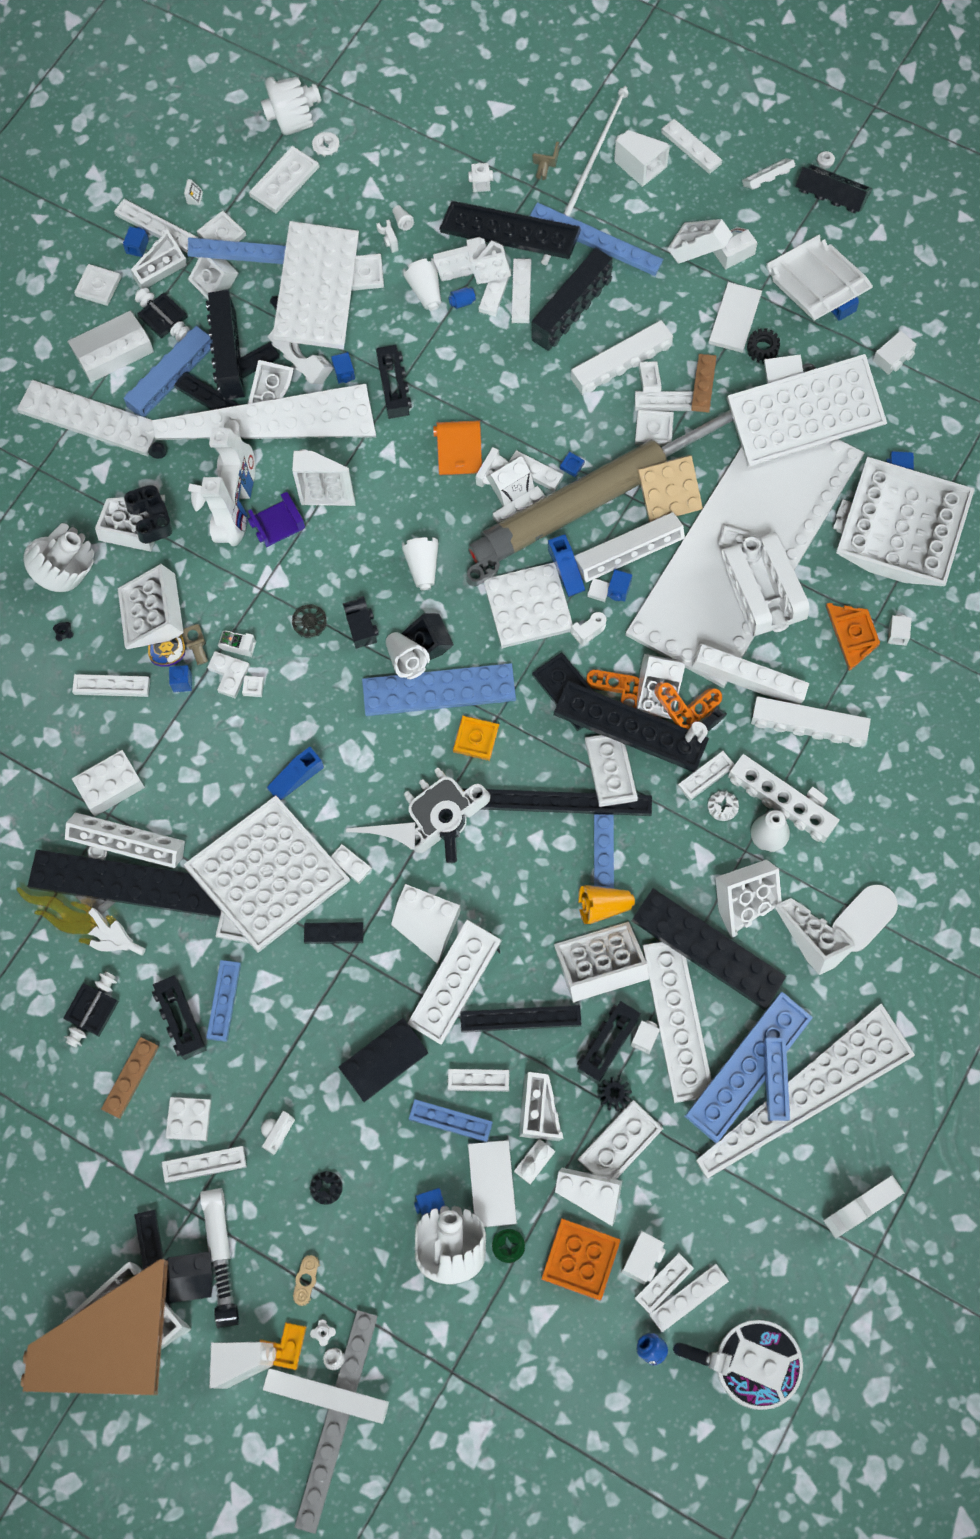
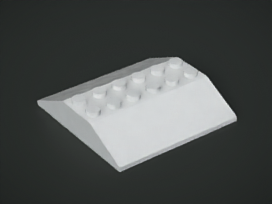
[836,457,975,586]

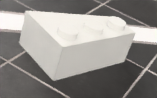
[667,219,733,264]
[131,229,186,289]
[519,1072,563,1141]
[555,1168,622,1226]

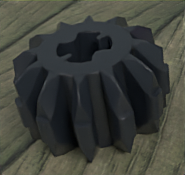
[597,1076,632,1112]

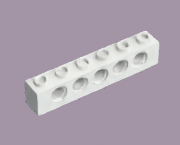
[728,754,840,843]
[65,812,185,868]

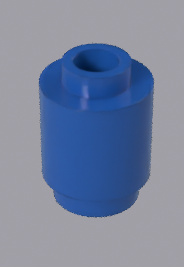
[448,287,476,309]

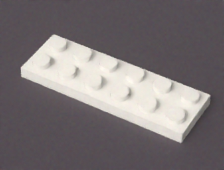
[408,920,502,1044]

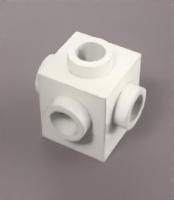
[468,163,493,192]

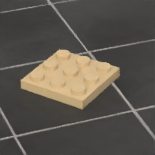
[637,455,703,523]

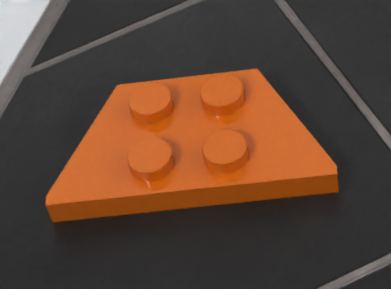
[826,603,880,671]

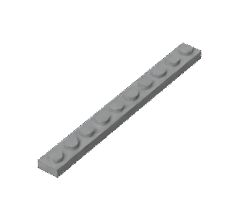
[294,1310,378,1534]

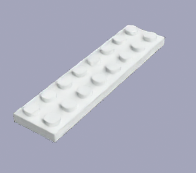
[17,380,156,456]
[643,942,711,1103]

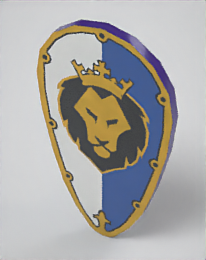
[148,634,186,667]

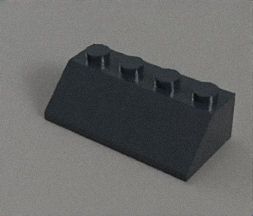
[795,163,873,213]
[338,1018,429,1103]

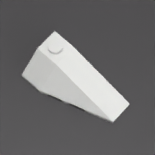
[248,360,294,404]

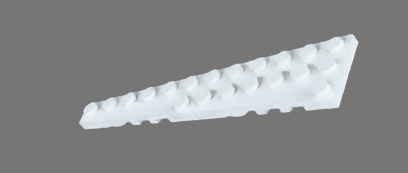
[152,384,376,440]
[696,1003,915,1179]

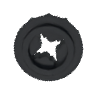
[309,1171,343,1205]

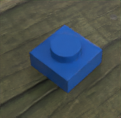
[560,452,585,477]

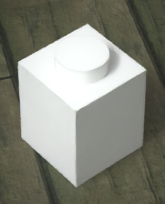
[888,615,912,646]
[631,1020,660,1054]

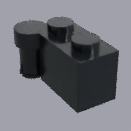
[342,595,379,649]

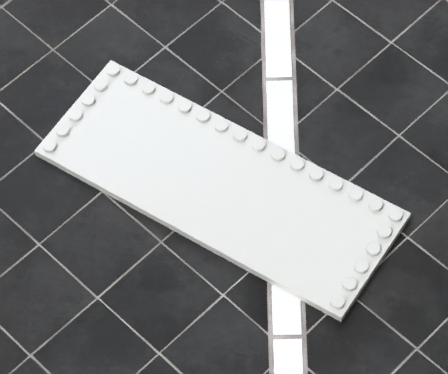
[625,439,864,688]

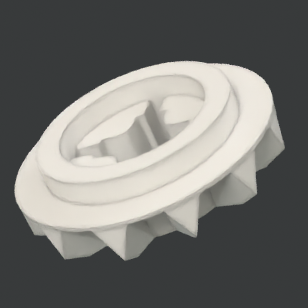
[312,132,340,157]
[708,791,739,821]

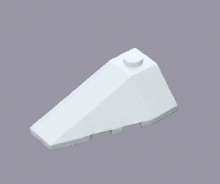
[775,898,855,975]

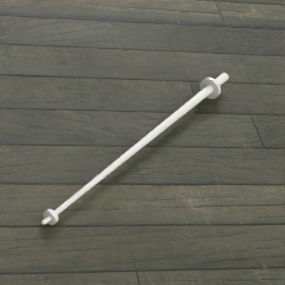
[541,86,628,265]

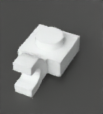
[376,220,398,253]

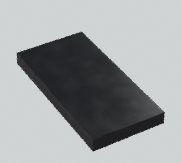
[532,652,594,732]

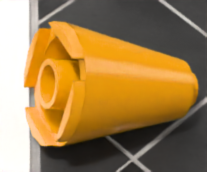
[578,885,635,924]

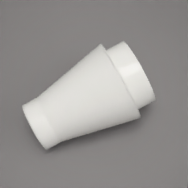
[392,205,414,231]

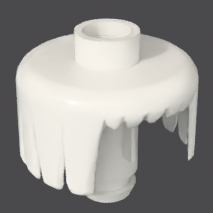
[261,77,321,135]
[24,523,94,592]
[415,1206,486,1284]

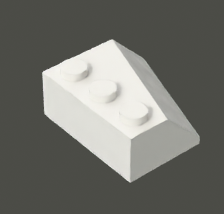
[95,495,165,552]
[715,860,782,938]
[391,884,461,964]

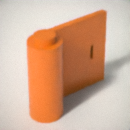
[433,420,482,475]

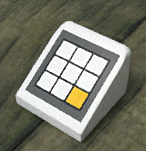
[184,179,203,205]

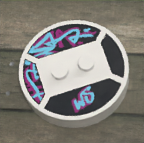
[717,1320,803,1410]

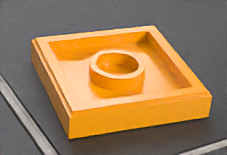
[453,716,499,761]

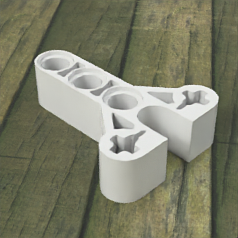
[824,1175,904,1239]

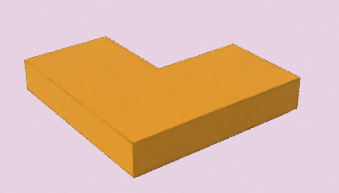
[260,1322,307,1370]

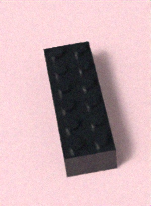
[532,247,613,352]
[206,289,245,400]

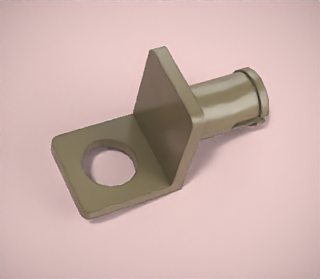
[533,141,559,180]
[183,624,208,665]

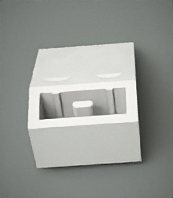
[636,654,685,719]

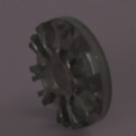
[292,604,327,639]

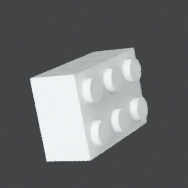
[72,750,145,817]

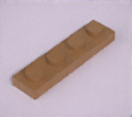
[691,354,717,413]
[101,1037,159,1119]

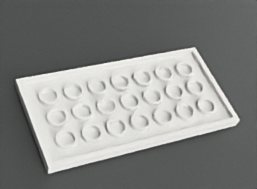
[273,221,359,349]
[726,354,887,467]

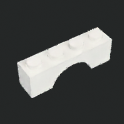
[268,328,334,384]

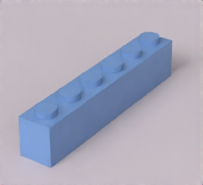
[124,326,212,417]

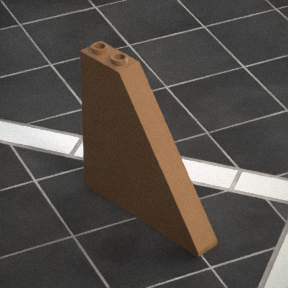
[21,1259,168,1395]

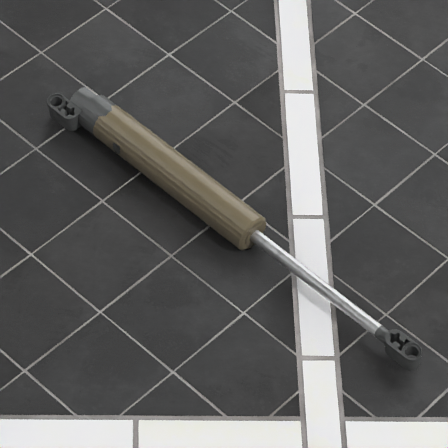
[466,363,816,586]

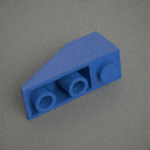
[548,534,585,597]
[267,747,324,801]

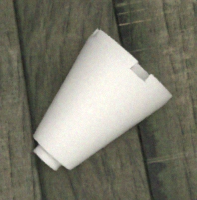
[403,258,441,311]
[402,537,439,590]
[385,632,430,679]
[751,810,790,852]

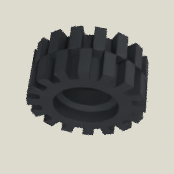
[747,328,780,364]

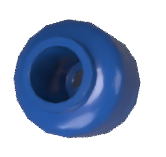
[636,1333,668,1365]

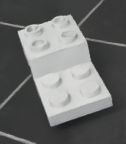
[433,237,511,284]

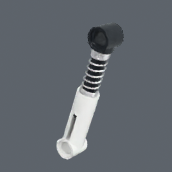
[201,1188,239,1329]

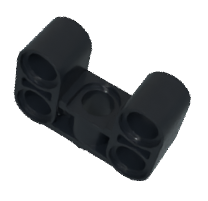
[124,485,172,544]

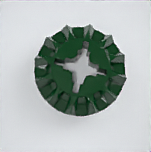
[492,1229,525,1263]

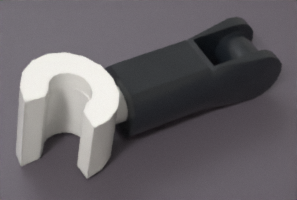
[685,706,727,743]
[673,1343,732,1376]

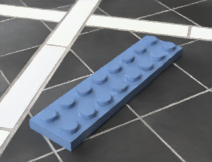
[362,663,516,716]
[684,992,813,1143]

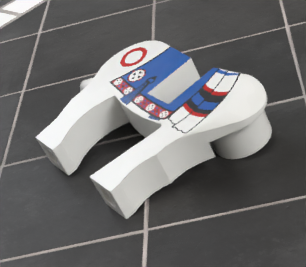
[200,420,255,546]

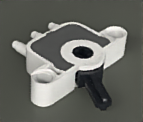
[404,768,490,864]

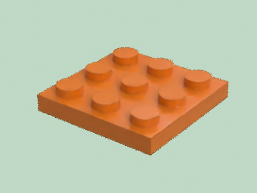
[541,1219,621,1301]

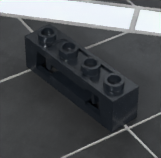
[376,345,412,419]
[152,975,207,1060]
[576,1001,641,1084]

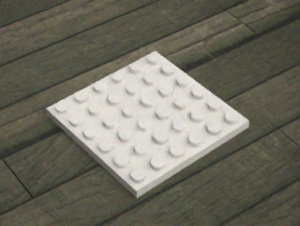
[184,796,350,953]

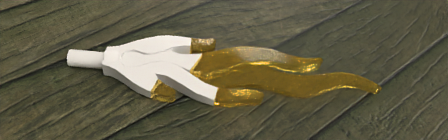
[17,887,146,956]

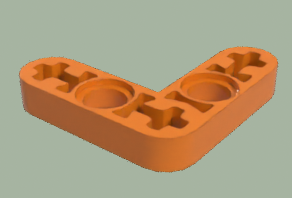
[586,670,639,708]
[654,682,722,729]

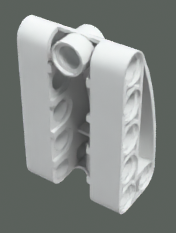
[722,532,809,636]

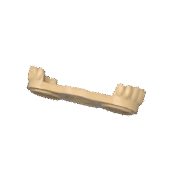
[293,1255,320,1306]

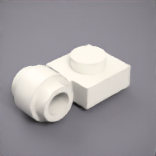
[833,499,852,534]

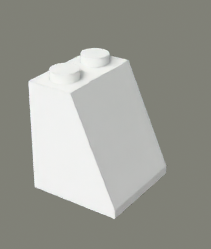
[614,130,670,187]
[210,1342,276,1389]

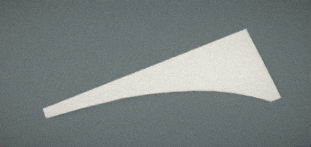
[346,822,415,849]

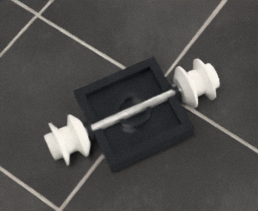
[135,288,190,341]
[63,972,119,1048]

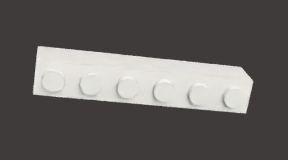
[571,320,673,395]
[574,512,685,582]
[692,644,809,705]
[751,697,871,747]

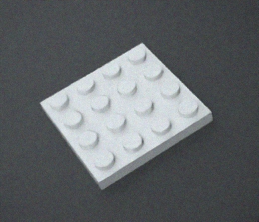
[484,563,573,648]

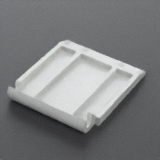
[766,234,873,321]

